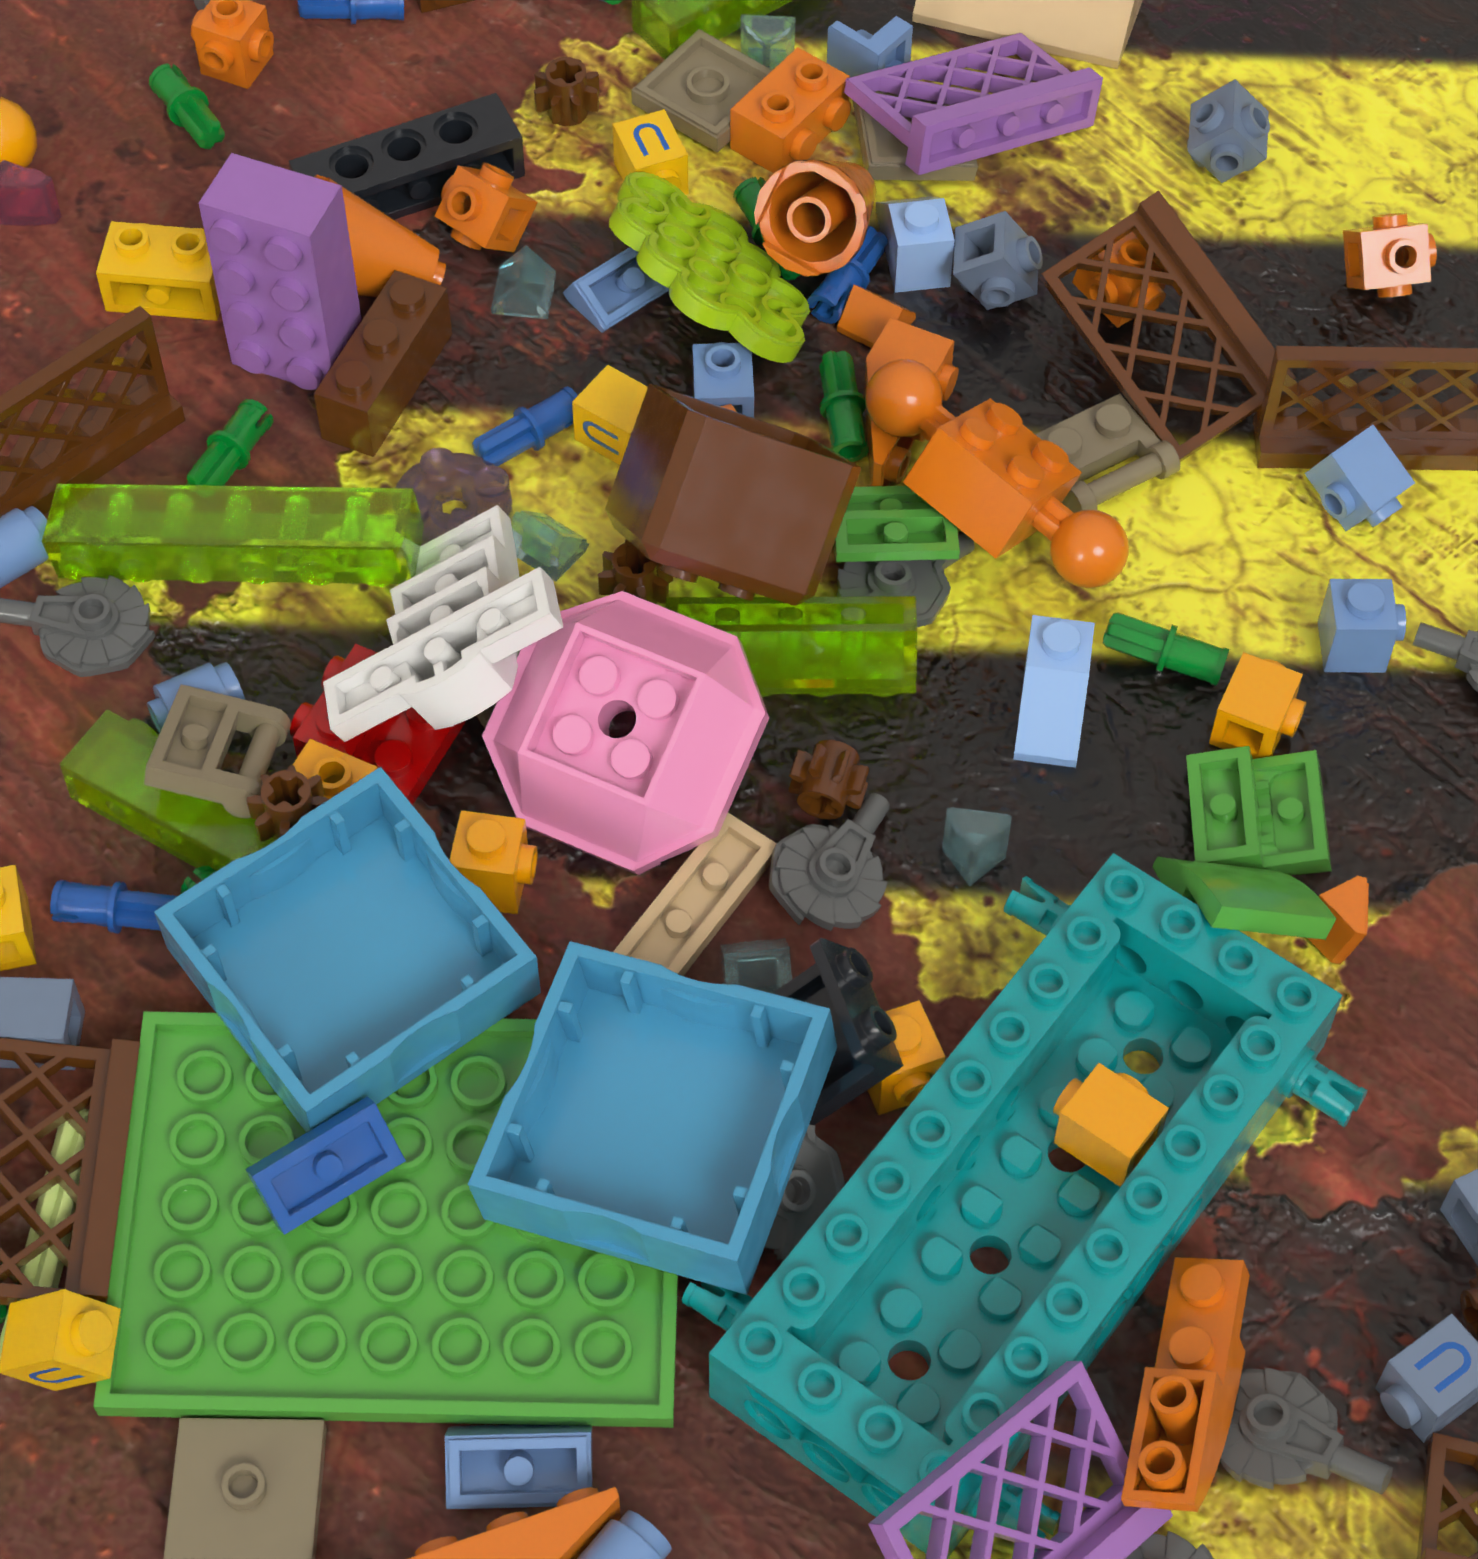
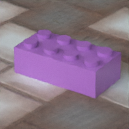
[199,153,362,390]

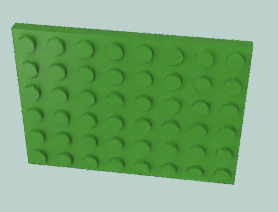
[94,1011,678,1428]

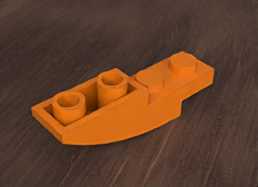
[1121,1257,1250,1512]

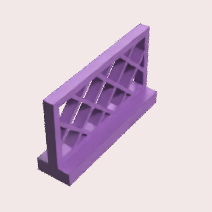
[844,33,1103,175]
[868,1361,1173,1559]

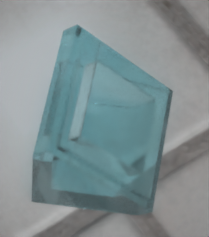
[741,15,795,70]
[491,245,556,319]
[511,510,589,582]
[942,807,1012,886]
[720,938,792,993]

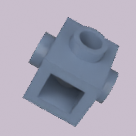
[1187,79,1270,183]
[953,211,1043,310]

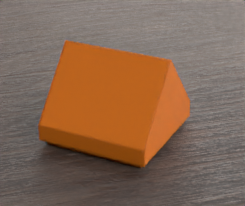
[837,285,916,348]
[1307,876,1369,964]

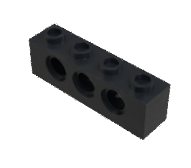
[289,93,525,220]

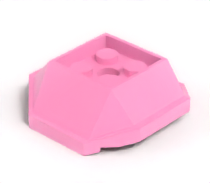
[482,591,769,875]

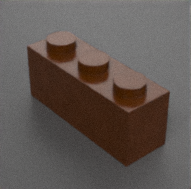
[314,270,452,457]

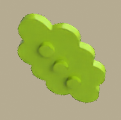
[609,172,810,363]

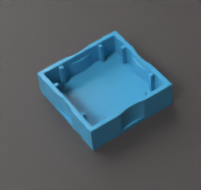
[154,767,541,1133]
[468,941,837,1295]

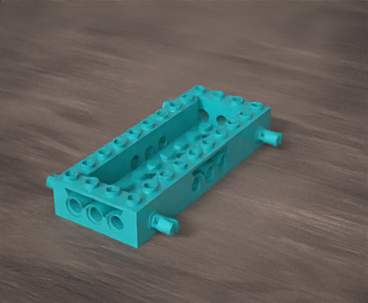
[682,853,1368,1559]

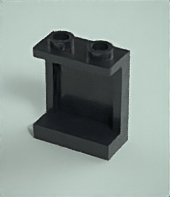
[772,938,904,1125]

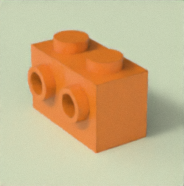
[730,47,851,173]

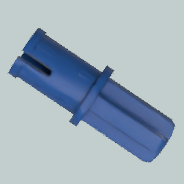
[298,0,404,24]
[807,226,888,324]
[472,386,578,469]
[50,880,177,934]

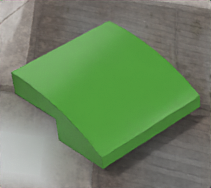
[833,486,960,562]
[1186,746,1332,875]
[1152,857,1336,940]

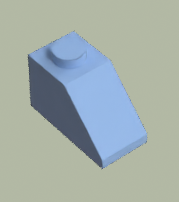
[875,196,955,293]
[1013,615,1095,768]

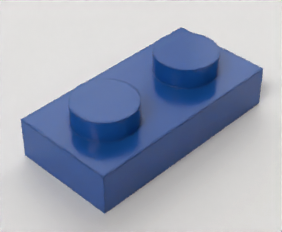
[245,1097,406,1235]

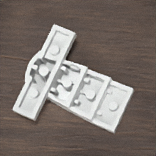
[323,505,563,742]

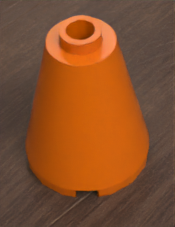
[754,159,876,276]
[314,174,446,298]

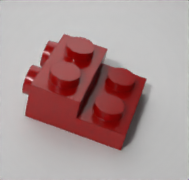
[290,644,467,805]

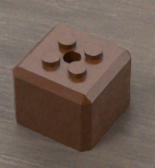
[605,384,861,606]

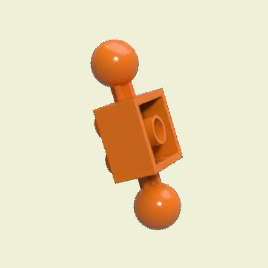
[865,359,1129,588]

